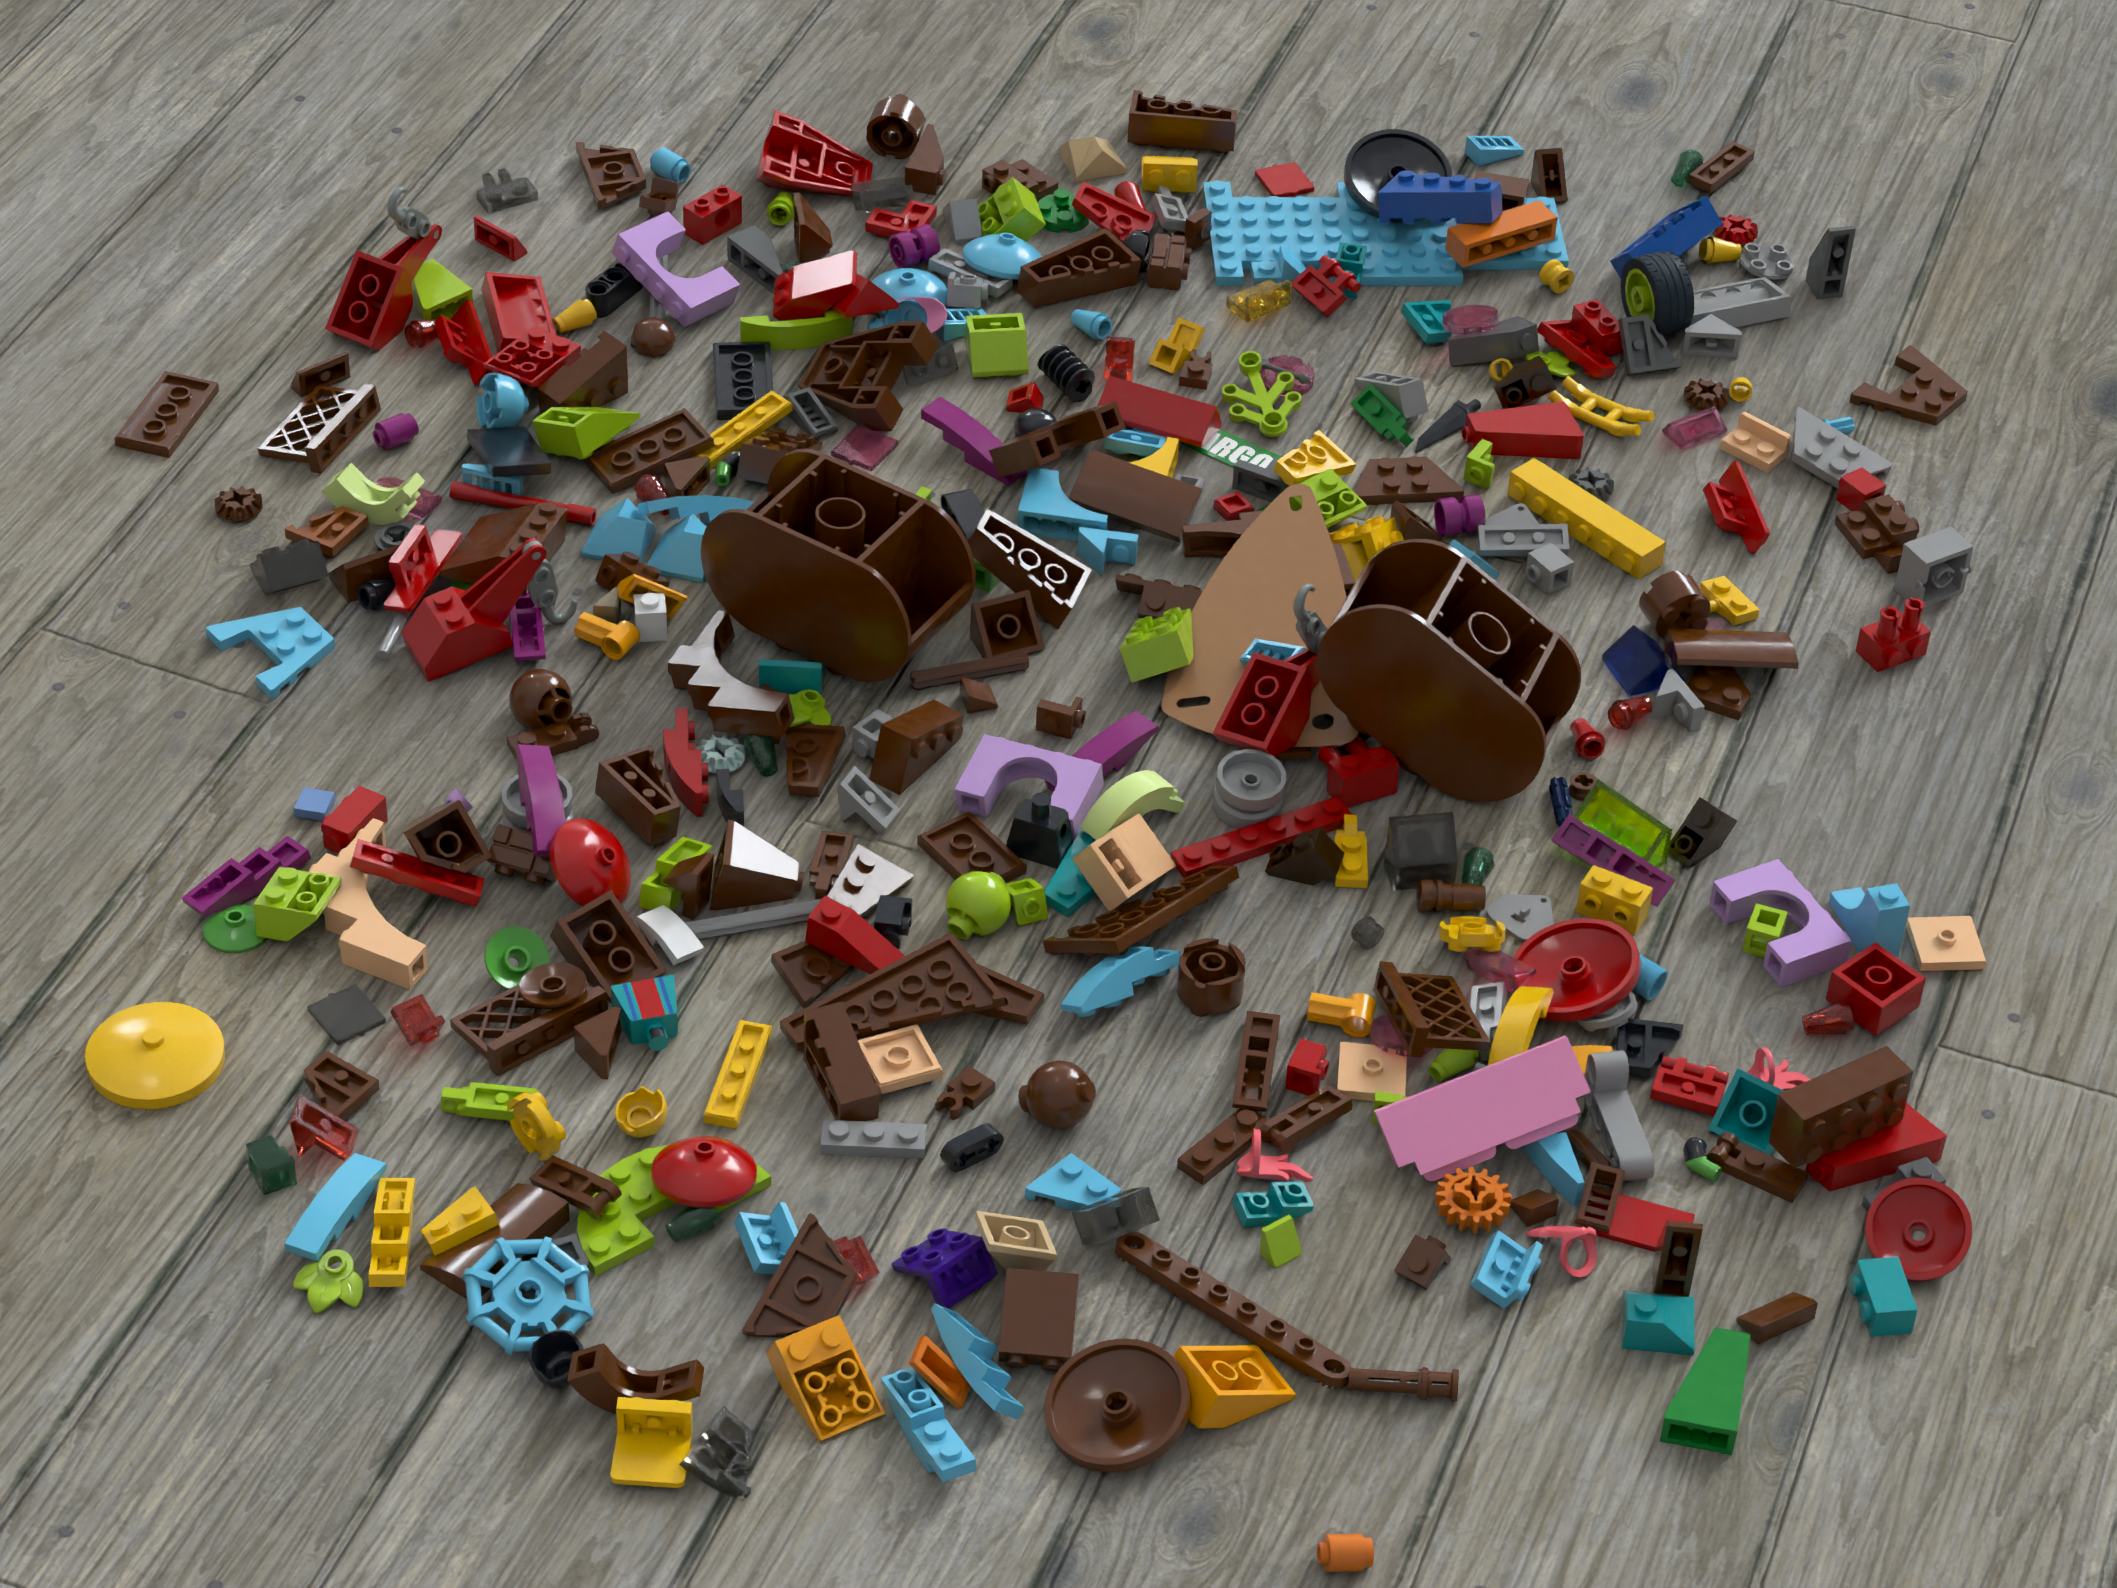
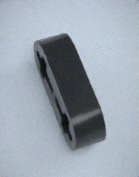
[940,1123,1004,1172]

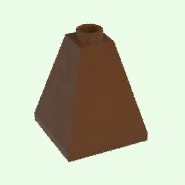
[710,820,804,911]

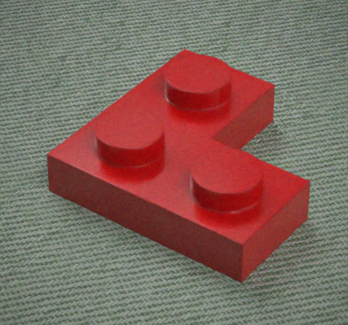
[865,200,937,237]

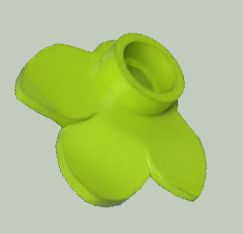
[1525,350,1576,377]
[789,689,832,727]
[293,1249,364,1314]

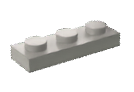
[928,248,1013,298]
[1478,524,1570,557]
[821,1120,926,1159]

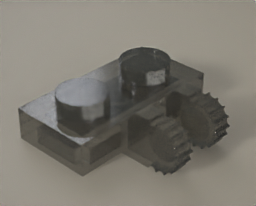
[476,168,538,214]

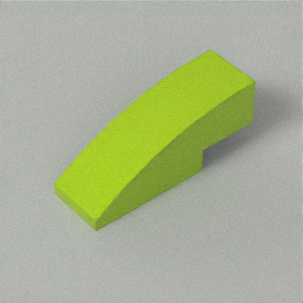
[638,837,712,911]

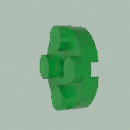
[1037,189,1089,233]

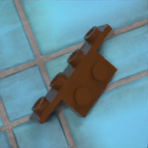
[1115,573,1203,620]

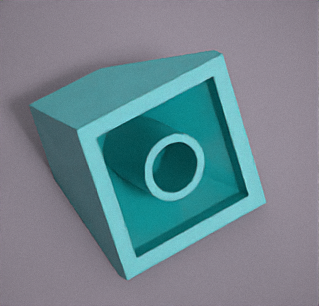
[1622,1290,1695,1356]

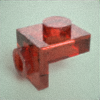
[390,994,445,1046]

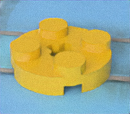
[1439,916,1505,952]
[507,1091,566,1161]

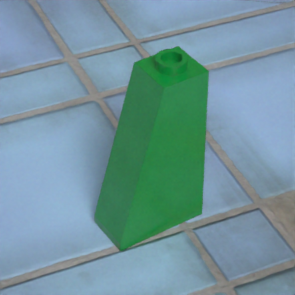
[1660,1327,1751,1455]

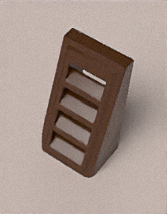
[1575,1162,1625,1233]

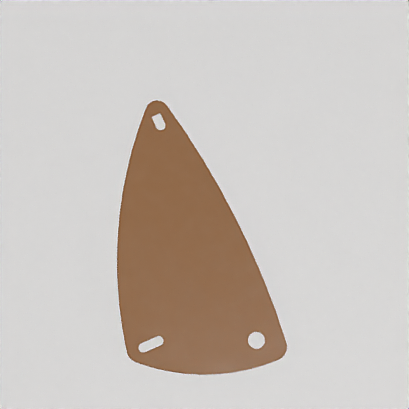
[1161,484,1358,747]

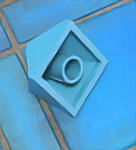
[581,498,657,562]
[647,513,707,583]

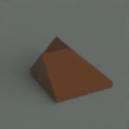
[794,193,833,265]

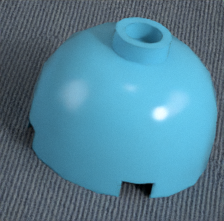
[476,373,529,428]

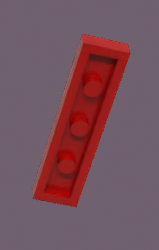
[350,839,484,907]

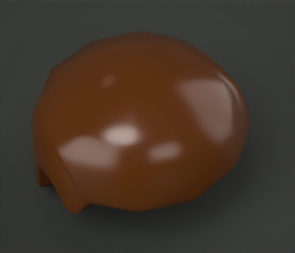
[630,317,675,357]

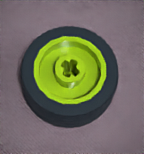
[1620,251,1694,336]

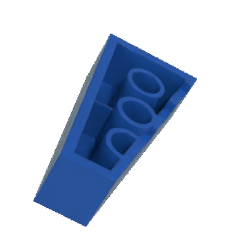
[1378,170,1502,223]
[1610,196,1723,279]

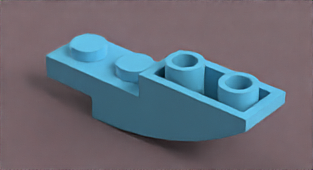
[1061,945,1181,1017]
[881,1367,977,1482]

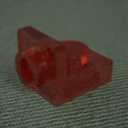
[1104,336,1135,381]
[834,1236,880,1289]

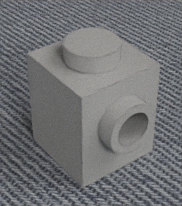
[1525,543,1574,595]

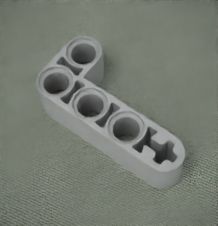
[1584,1050,1654,1182]

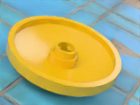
[85,1002,225,1109]

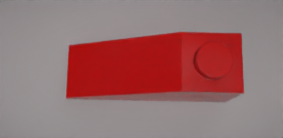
[805,896,905,974]

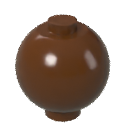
[509,669,572,730]
[1018,1060,1096,1129]

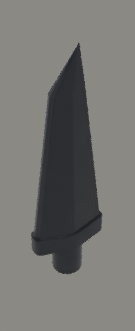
[1415,399,1481,453]

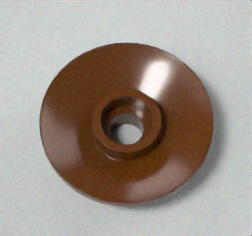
[519,963,587,1008]

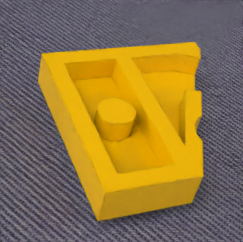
[420,1186,499,1256]

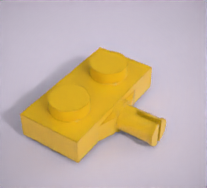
[1699,576,1760,626]

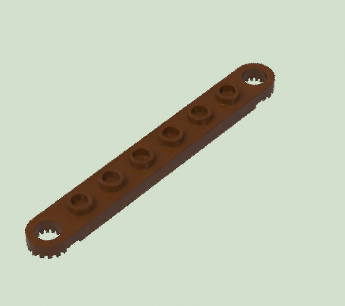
[1115,1231,1351,1389]

